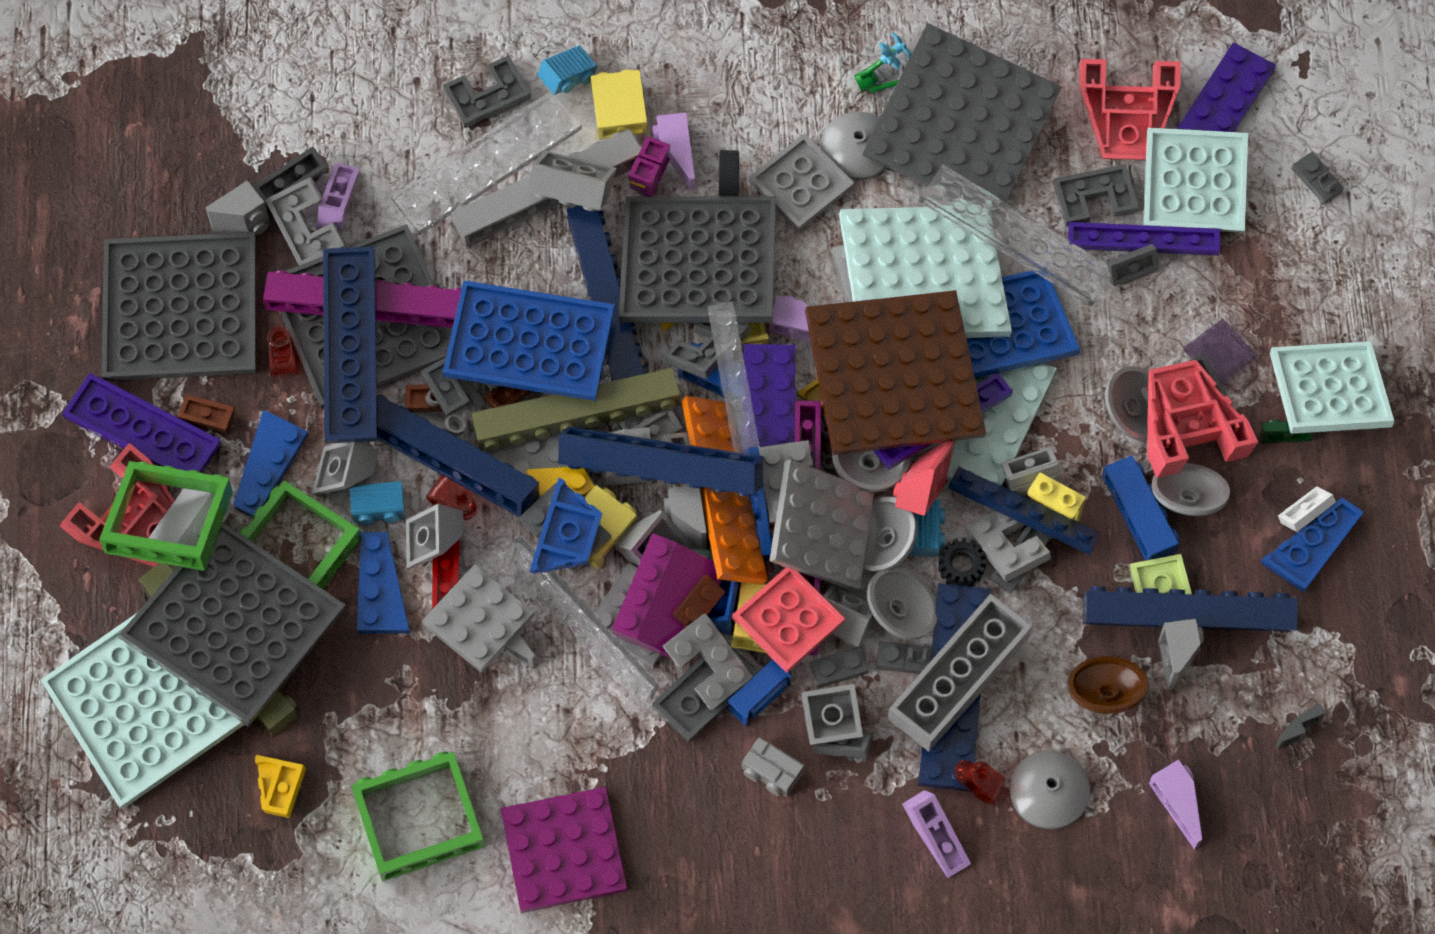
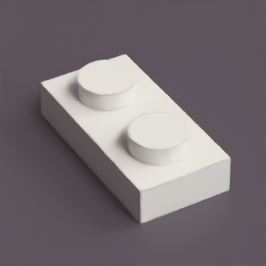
[1278,486,1336,532]

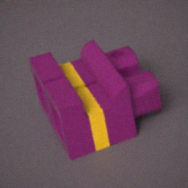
[628,136,670,197]

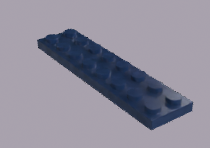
[323,246,378,444]
[918,583,991,792]

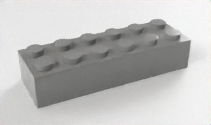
[888,594,1032,752]

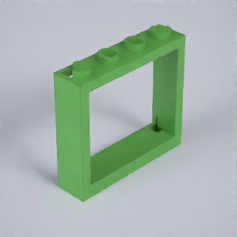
[99,461,233,571]
[239,480,361,589]
[351,751,485,882]

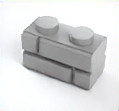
[1002,447,1062,496]
[742,737,804,797]

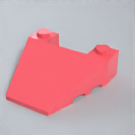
[1078,59,1181,160]
[1147,360,1258,478]
[60,443,175,567]

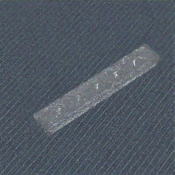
[707,301,760,454]

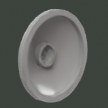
[821,112,887,180]
[1105,366,1149,441]
[832,451,910,492]
[1151,463,1230,516]
[863,497,917,572]
[867,567,937,640]
[1009,751,1090,830]

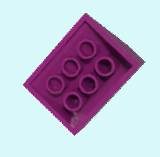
[612,533,722,665]

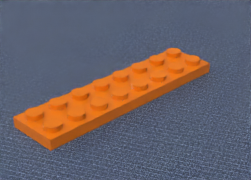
[681,396,768,585]

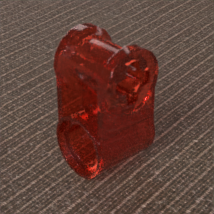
[267,326,298,378]
[426,475,477,520]
[955,760,1006,804]

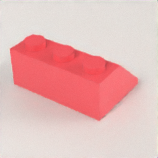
[893,441,955,516]

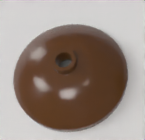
[1068,656,1148,714]

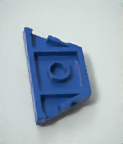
[530,478,602,574]

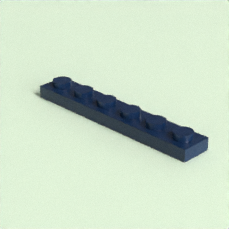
[948,467,1101,555]

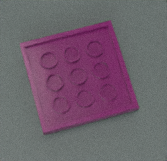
[500,787,627,913]

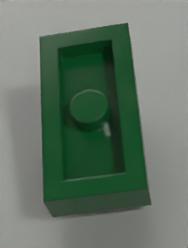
[1260,420,1315,444]

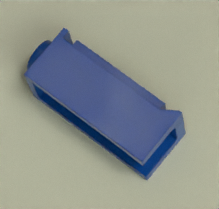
[728,659,792,727]

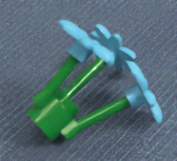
[854,33,912,94]

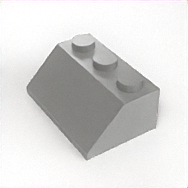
[528,150,617,211]
[149,488,234,567]

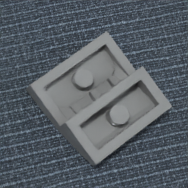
[617,410,683,440]

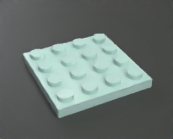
[1143,128,1248,233]
[1270,341,1394,434]

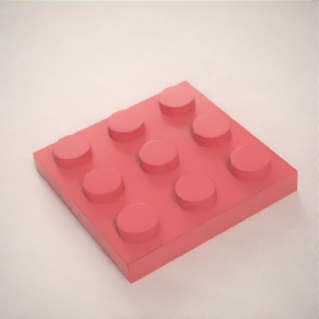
[732,567,845,673]

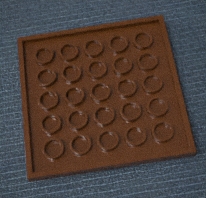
[805,290,986,455]

